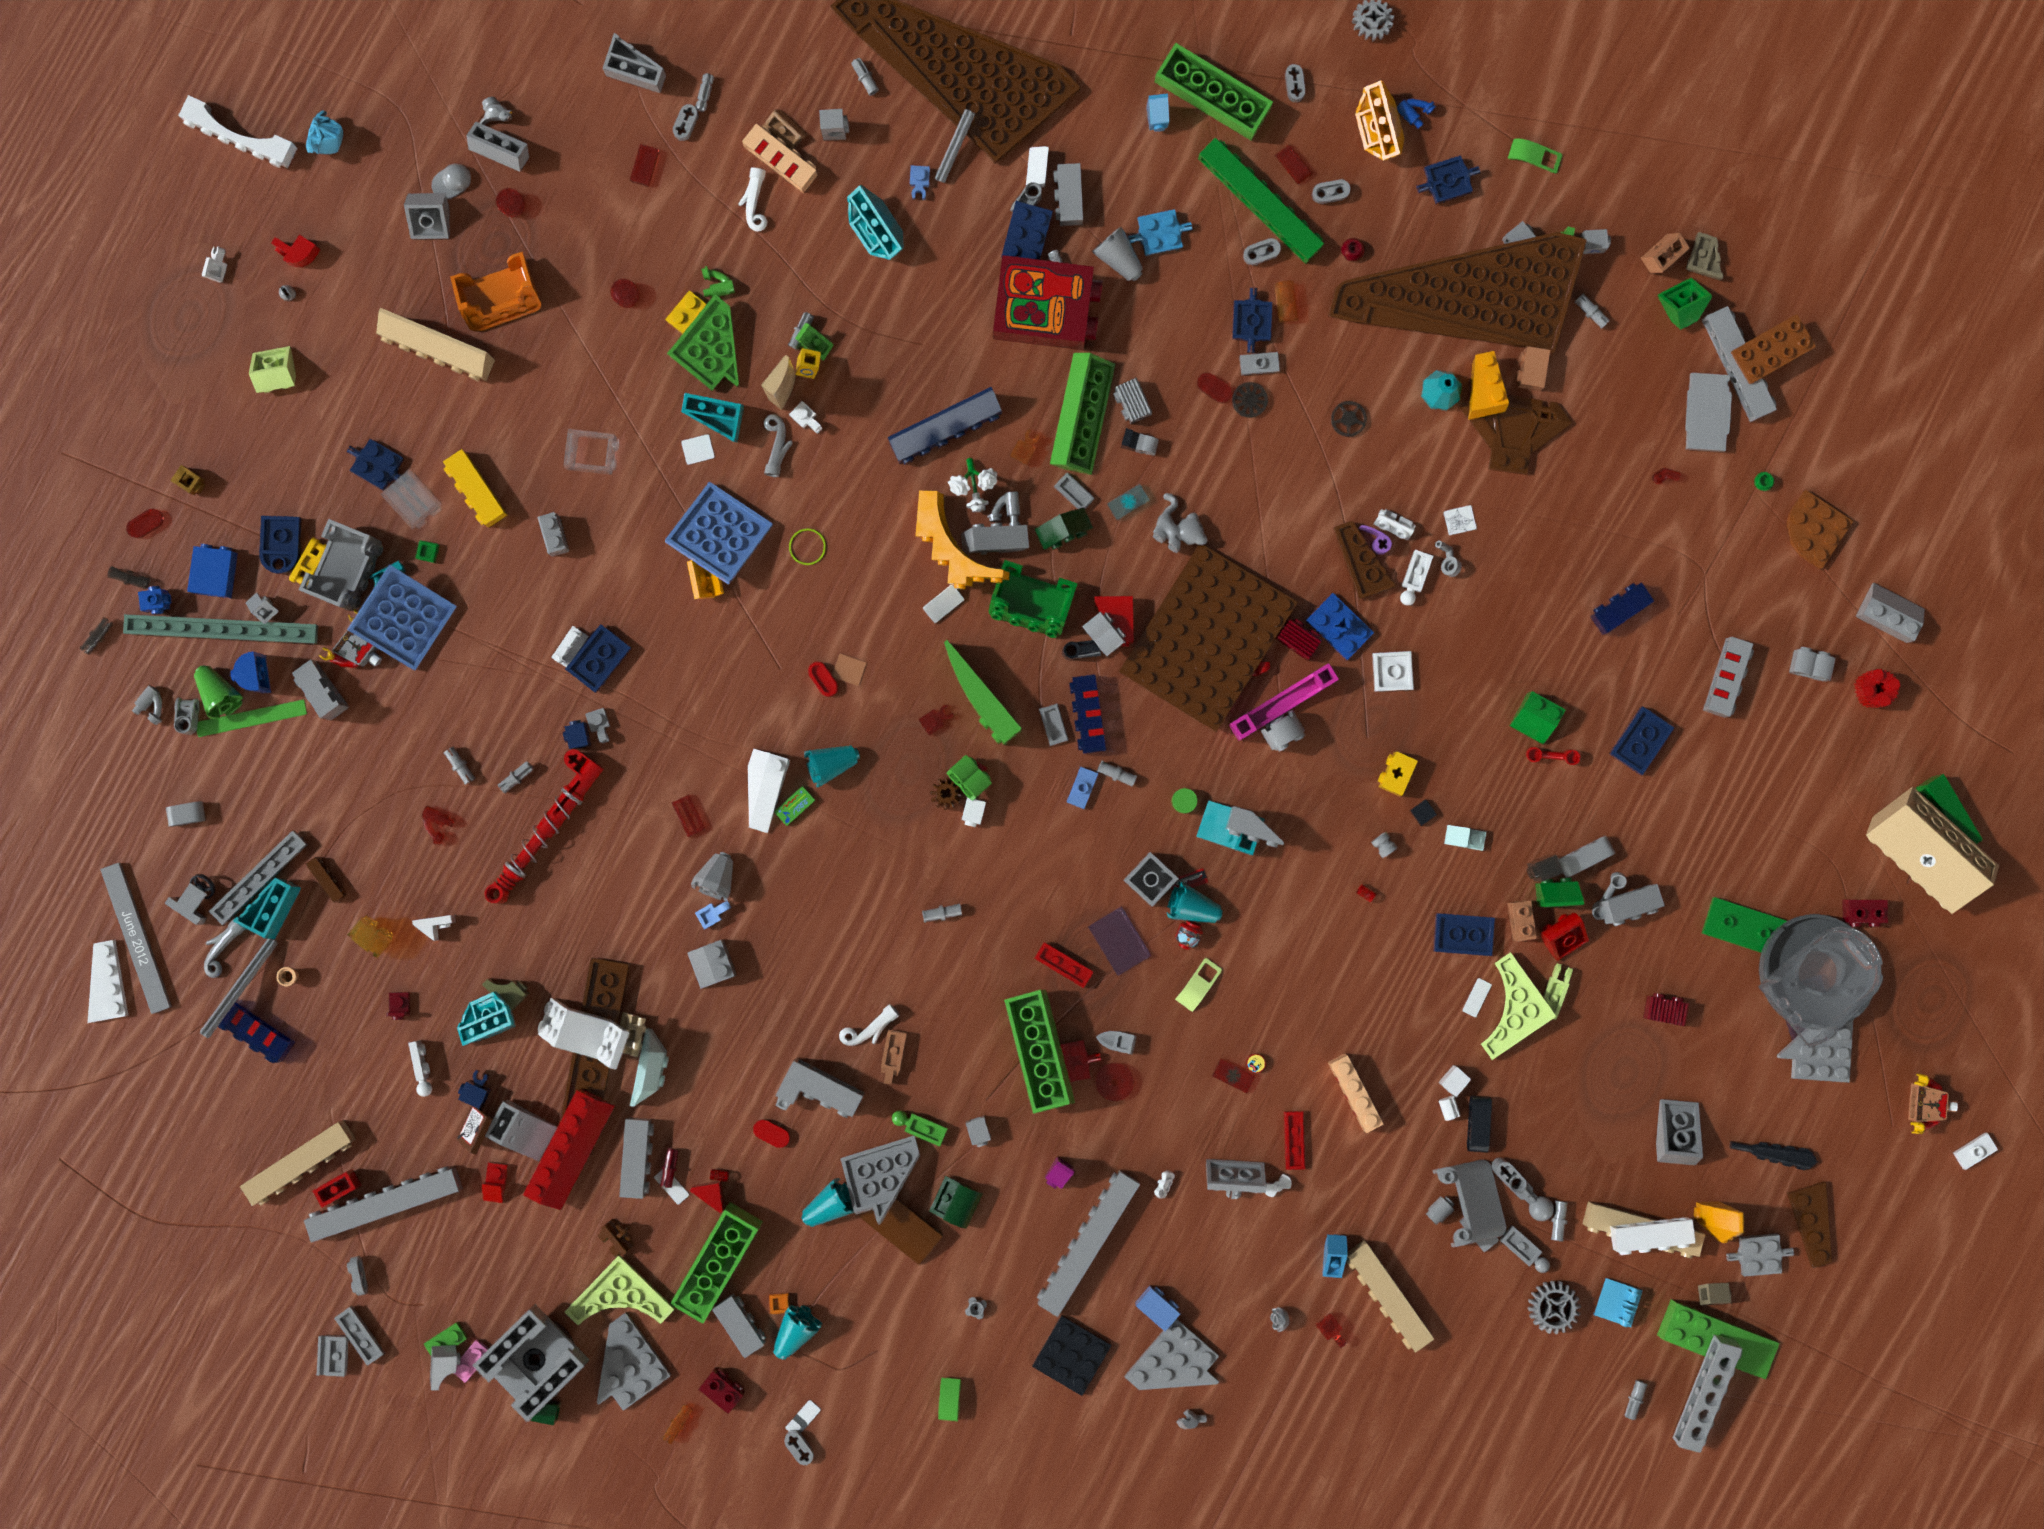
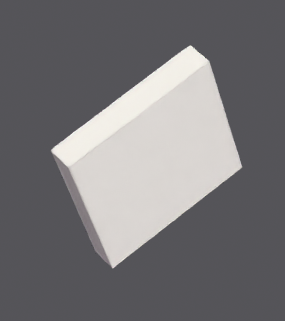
[1372,651,1414,692]

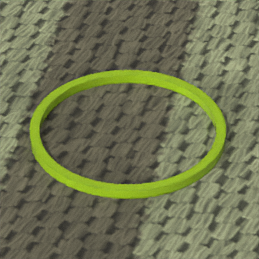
[789,529,826,565]

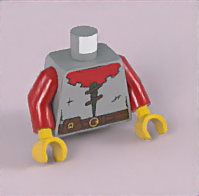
[319,609,383,668]

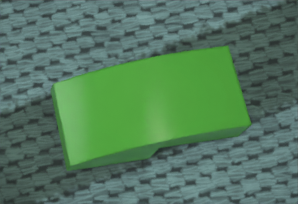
[938,1378,961,1421]

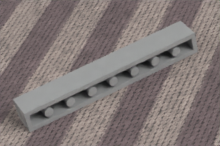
[304,1165,463,1242]
[1037,1170,1140,1317]

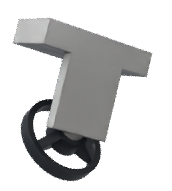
[164,874,215,925]

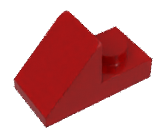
[482,1162,509,1203]

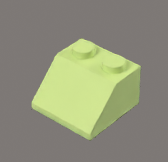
[249,346,296,393]

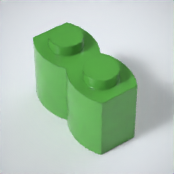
[947,755,992,801]

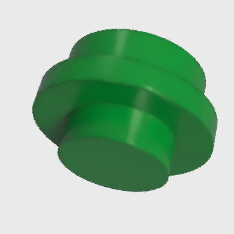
[1754,472,1774,491]

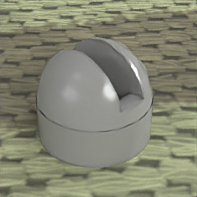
[279,285,296,301]

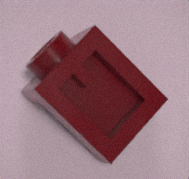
[386,992,410,1020]

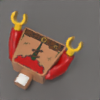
[1908,1073,1958,1134]

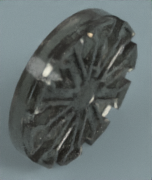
[1232,382,1268,418]

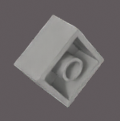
[1123,852,1179,907]

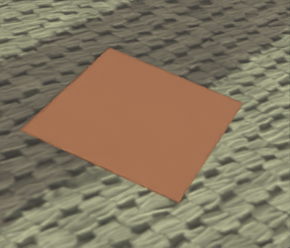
[832,653,866,686]

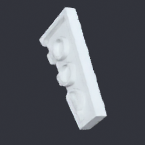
[88,940,129,1023]

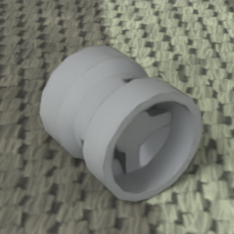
[1371,831,1398,858]

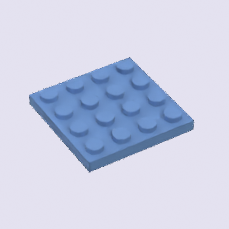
[665,482,773,585]
[347,564,457,671]

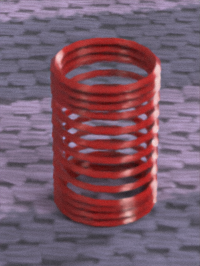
[1356,884,1376,902]
[710,1169,729,1182]

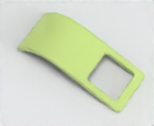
[1175,958,1222,1012]

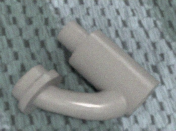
[988,492,1020,523]
[132,685,162,725]

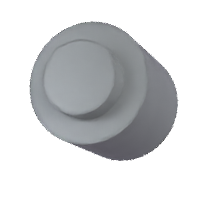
[1426,1196,1454,1225]

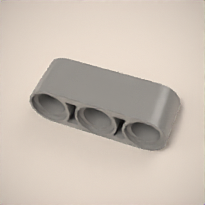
[1557,836,1615,878]

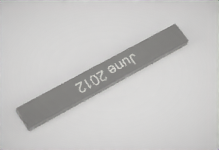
[100,863,172,1014]

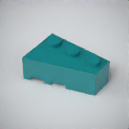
[681,393,744,443]
[233,878,301,939]

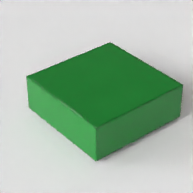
[415,540,440,563]

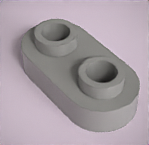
[1312,179,1350,204]
[1243,238,1281,266]
[347,1256,368,1296]

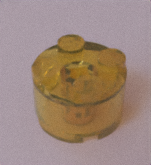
[347,915,394,958]

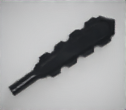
[1729,1141,1818,1171]

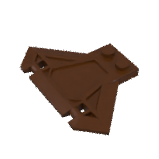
[1459,395,1572,475]

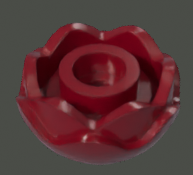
[1341,238,1365,261]

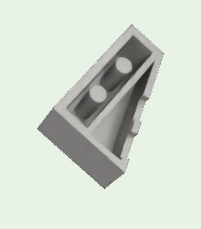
[961,522,1029,556]

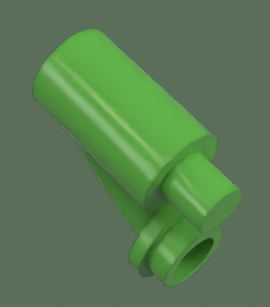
[702,266,735,297]

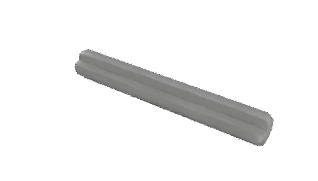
[935,109,975,183]

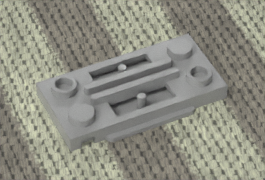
[1685,373,1732,452]

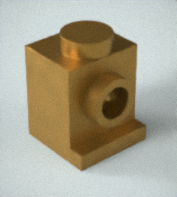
[170,465,205,496]

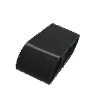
[1467,1095,1492,1153]

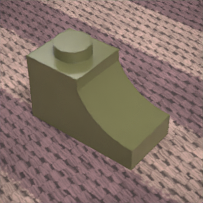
[482,978,530,1011]

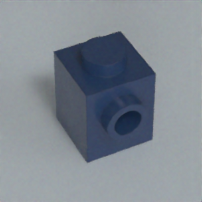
[563,720,591,749]

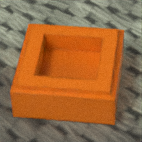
[769,1293,790,1314]

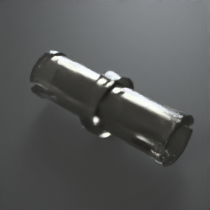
[107,566,150,590]
[80,617,114,655]

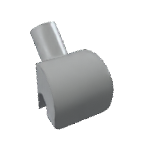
[1176,1409,1207,1429]

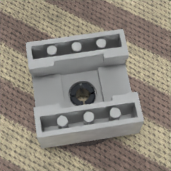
[472,1304,590,1422]

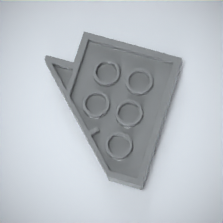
[1777,1019,1854,1083]
[840,1136,920,1225]
[597,1312,672,1411]
[1124,1319,1219,1390]

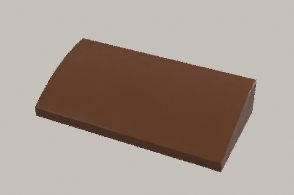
[859,1197,943,1265]

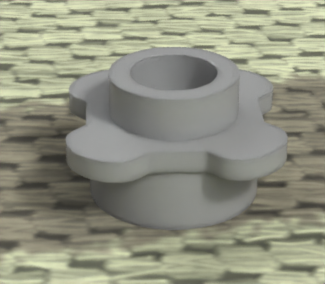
[965,1297,987,1319]

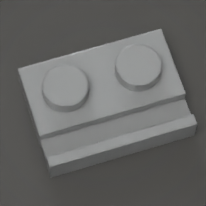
[317,1335,349,1377]

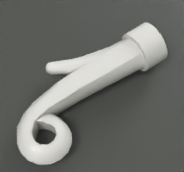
[739,168,767,231]
[839,1004,900,1046]

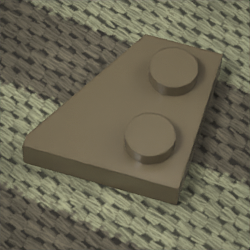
[1685,232,1723,280]

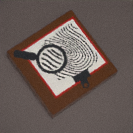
[456,1106,492,1154]

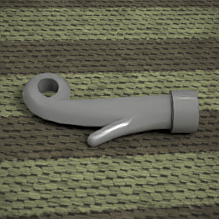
[764,414,793,477]
[204,918,246,978]

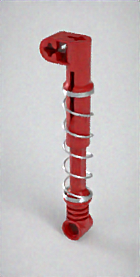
[484,749,604,904]

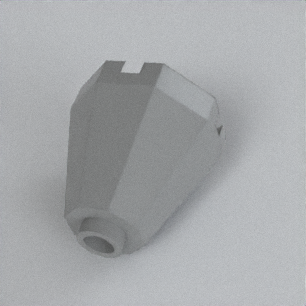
[691,852,733,901]

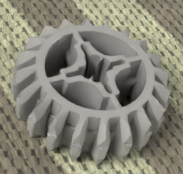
[1528,1281,1581,1334]

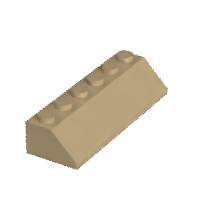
[376,308,495,381]

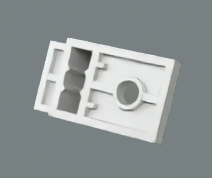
[538,998,629,1069]

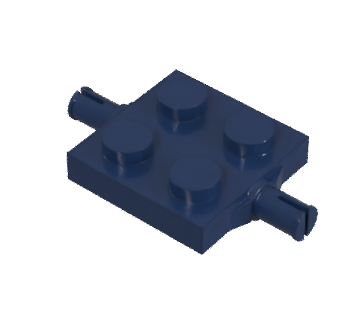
[1416,155,1480,204]
[1232,288,1272,353]
[347,439,407,491]

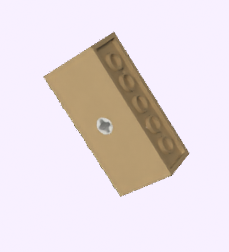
[1866,787,1999,914]

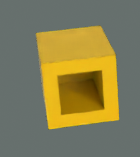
[795,348,821,379]

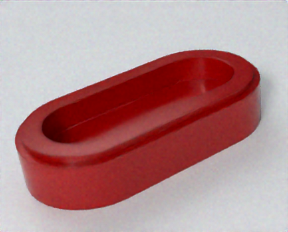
[808,662,839,697]
[753,1119,790,1148]

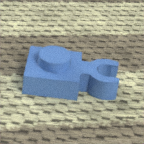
[910,165,930,200]

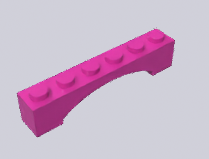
[1229,663,1339,741]

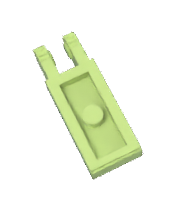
[1543,963,1573,1020]

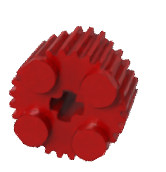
[1854,669,1900,708]

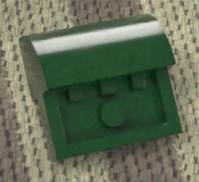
[929,1176,983,1229]

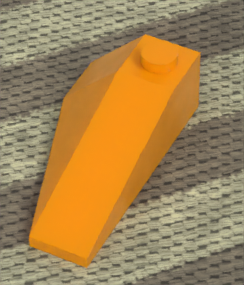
[1694,1201,1743,1243]

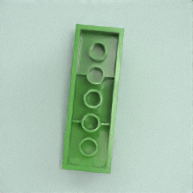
[944,640,1022,745]
[670,1202,763,1324]
[1657,1299,1780,1379]

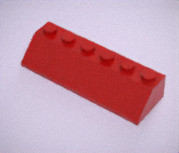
[523,1088,615,1210]

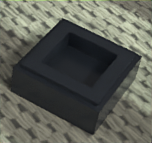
[1409,799,1437,826]

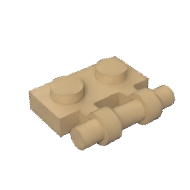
[620,1012,646,1057]

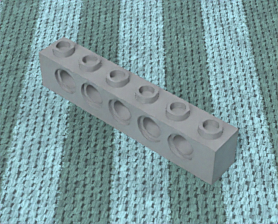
[1672,1334,1742,1453]

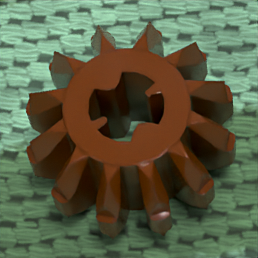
[930,777,963,810]

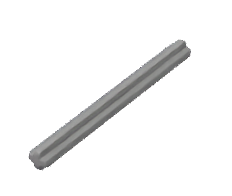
[200,939,278,1038]

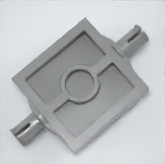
[1726,1233,1794,1276]

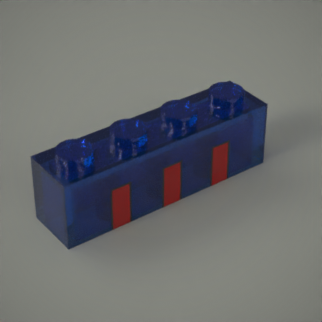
[1069,674,1106,754]
[218,1002,295,1063]

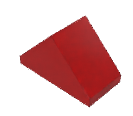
[689,1181,725,1214]

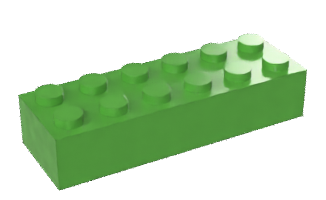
[1154,43,1273,140]
[1004,990,1075,1113]

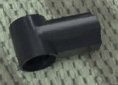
[1062,640,1101,660]

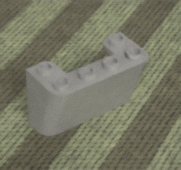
[299,519,383,611]

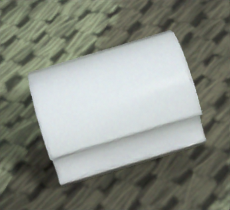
[1439,1096,1461,1121]

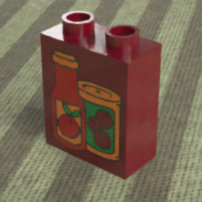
[993,255,1103,350]

